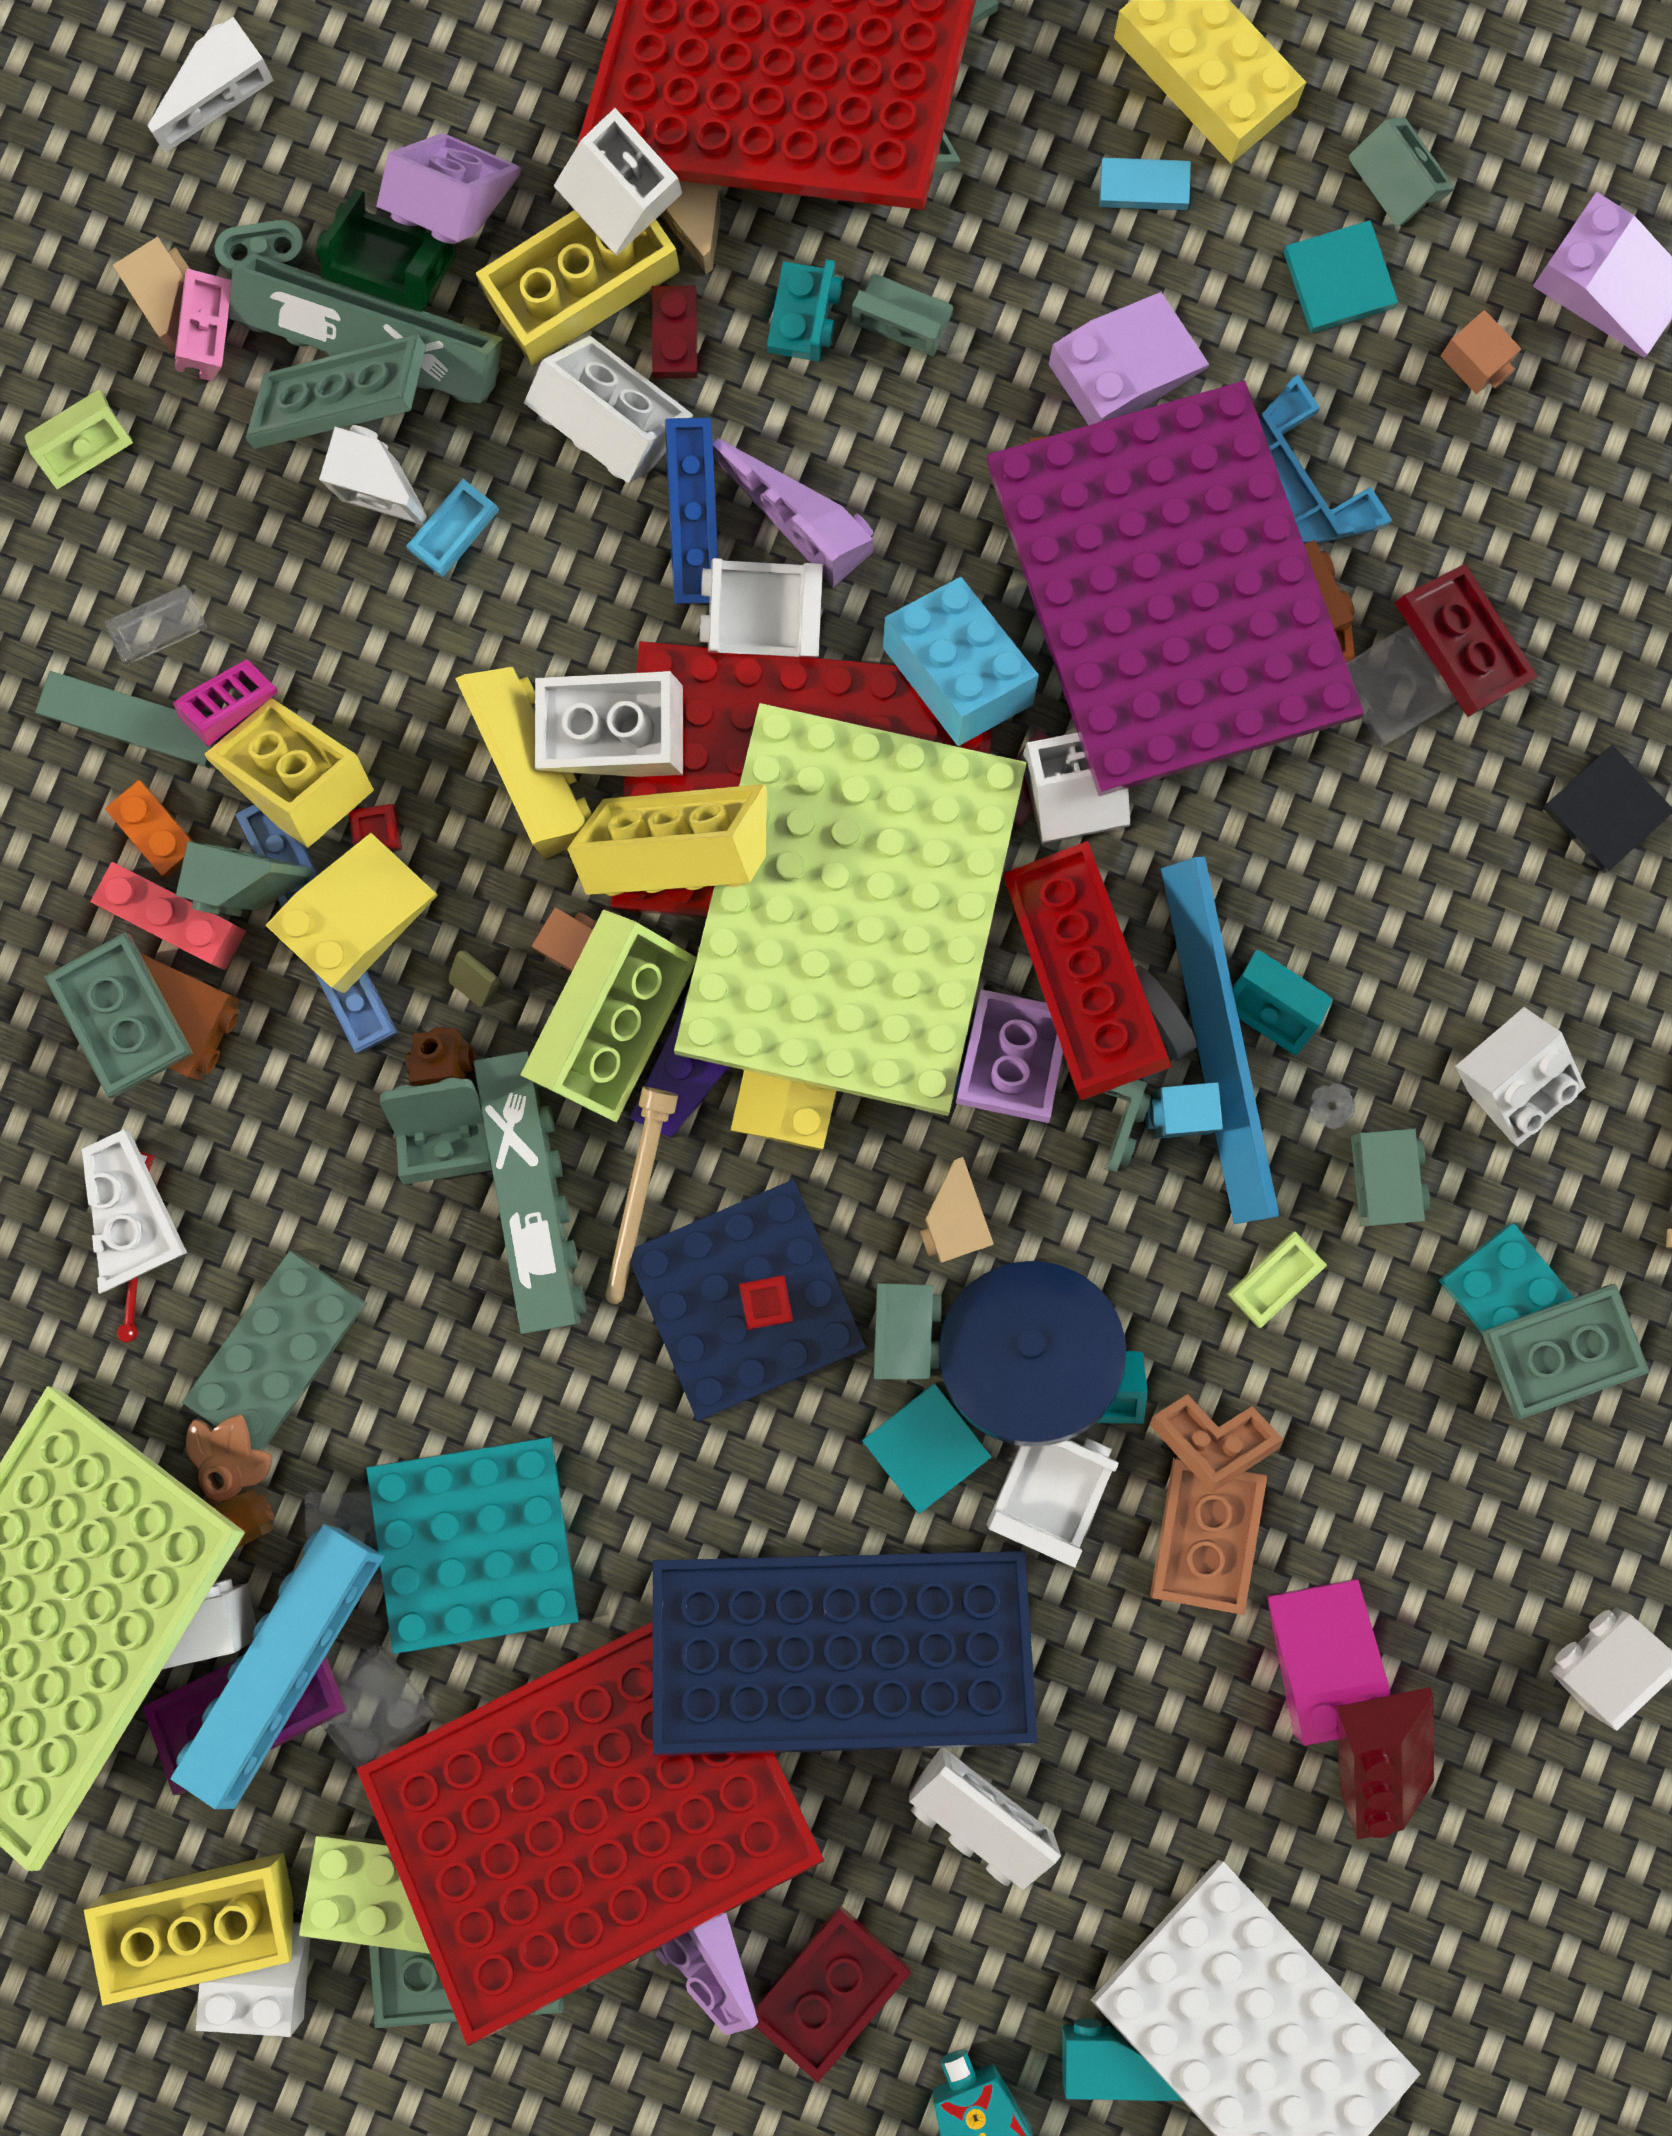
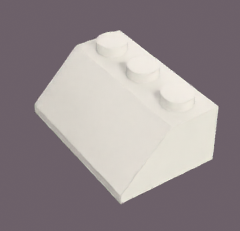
[524,335,693,484]
[908,1748,1061,1890]

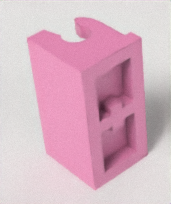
[175,269,231,381]

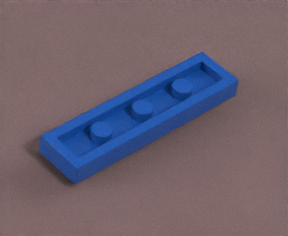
[665,417,718,605]

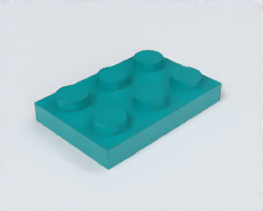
[1439,1223,1574,1334]

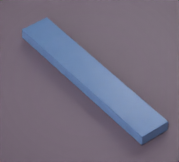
[235,805,399,1055]

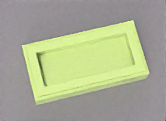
[1227,1232,1327,1328]

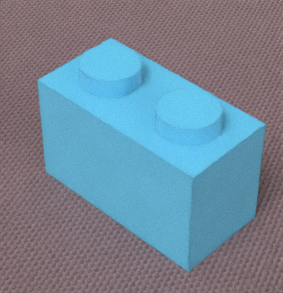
[1145,1082,1223,1139]

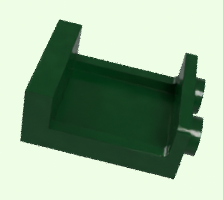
[316,189,456,312]

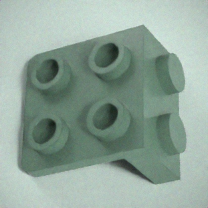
[380,1078,492,1185]
[1103,1080,1152,1173]

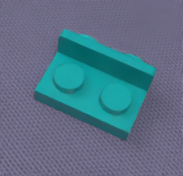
[767,259,842,362]

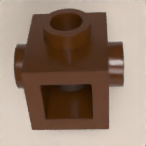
[406,1027,476,1087]

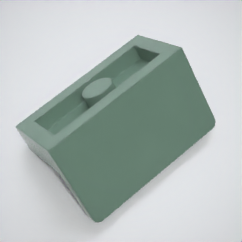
[1349,117,1455,226]
[852,274,953,357]

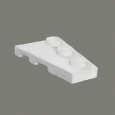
[82,1129,187,1294]

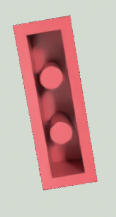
[90,862,247,971]

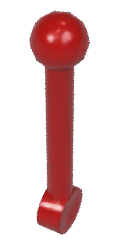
[117,1277,138,1342]

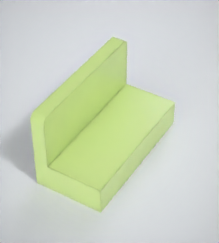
[24,390,133,490]

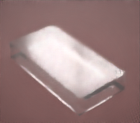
[104,584,208,665]

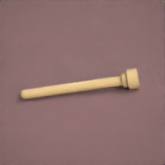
[605,1087,678,1304]

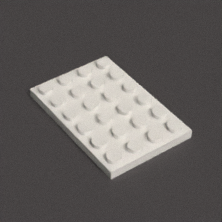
[1091,1860,1420,2136]

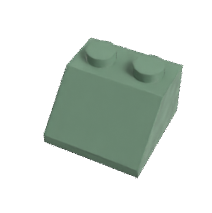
[176,841,313,916]
[873,1283,941,1379]

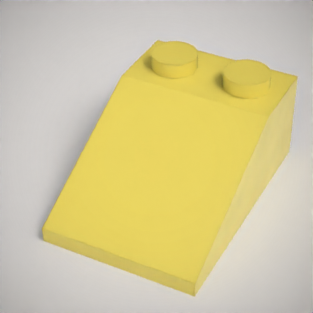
[204,698,374,848]
[265,833,438,994]

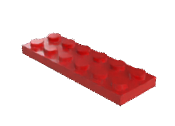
[1003,841,1172,1100]

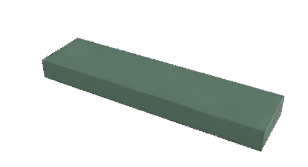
[35,671,219,769]

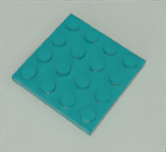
[366,1436,579,1654]

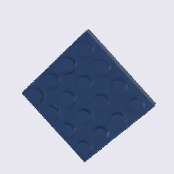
[630,1179,866,1421]

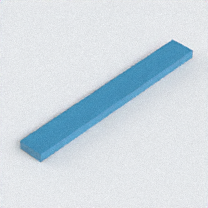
[1161,857,1279,1224]

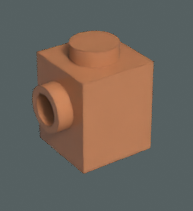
[1441,310,1521,395]
[532,907,597,972]

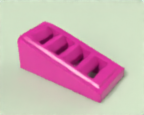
[173,659,278,747]

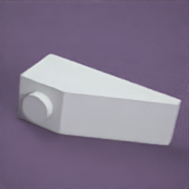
[147,17,274,153]

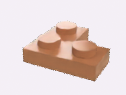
[1150,1394,1283,1493]

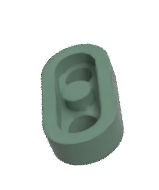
[214,220,307,275]

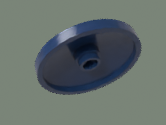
[939,1261,1126,1446]

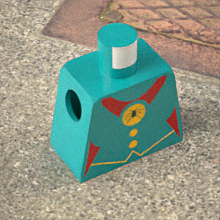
[933,2049,1033,2136]

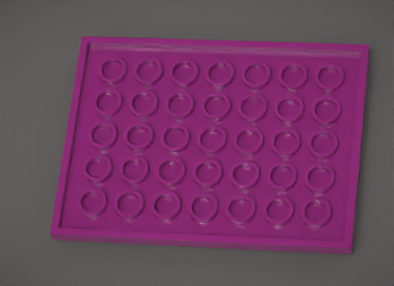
[986,380,1364,797]

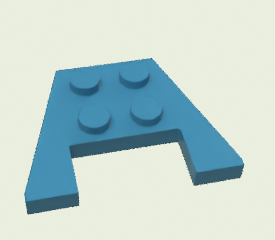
[1259,374,1392,544]

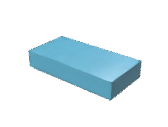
[1099,158,1191,211]
[406,479,499,578]

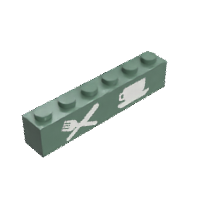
[229,253,503,404]
[473,1051,586,1334]

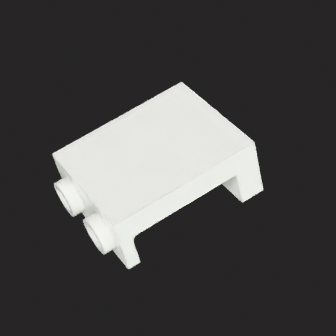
[700,558,823,658]
[986,1438,1119,1568]

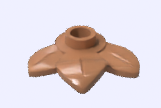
[186,1414,273,1502]

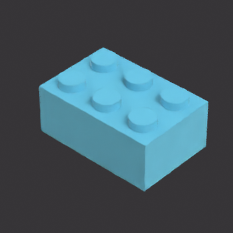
[883,577,1039,746]

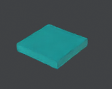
[1283,220,1398,334]
[862,1383,991,1514]

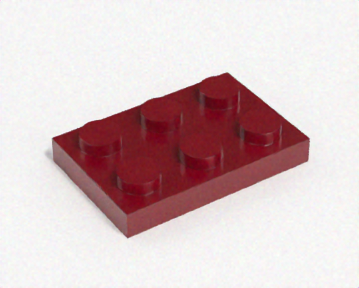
[1395,564,1538,717]
[754,1905,911,2083]

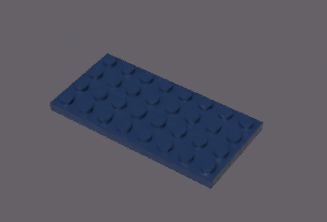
[653,1551,1038,1756]

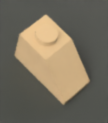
[659,181,722,274]
[113,236,190,355]
[920,1157,994,1263]

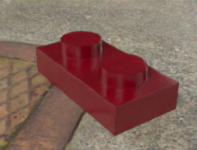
[652,285,698,379]

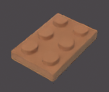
[1150,1458,1267,1615]

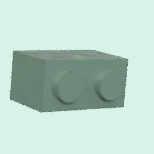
[1351,1129,1430,1226]

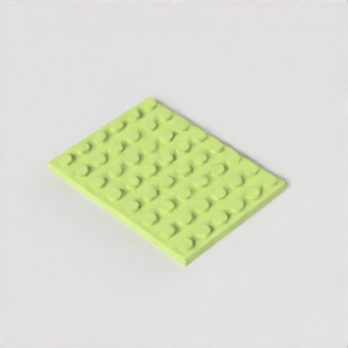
[674,703,1027,1116]
[0,1386,245,1871]

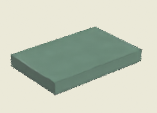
[44,932,194,1098]
[1481,1284,1650,1420]

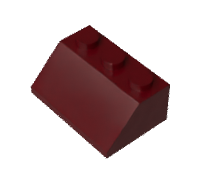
[1336,1687,1434,1840]

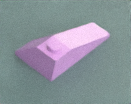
[713,438,874,588]
[655,1913,758,2035]

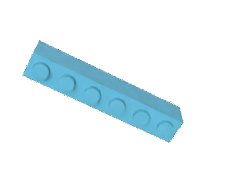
[170,1524,385,1809]

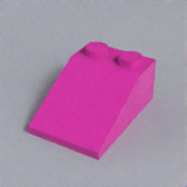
[1266,1579,1390,1746]

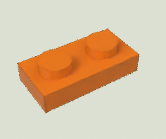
[104,780,194,879]

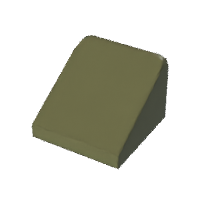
[448,950,503,1007]

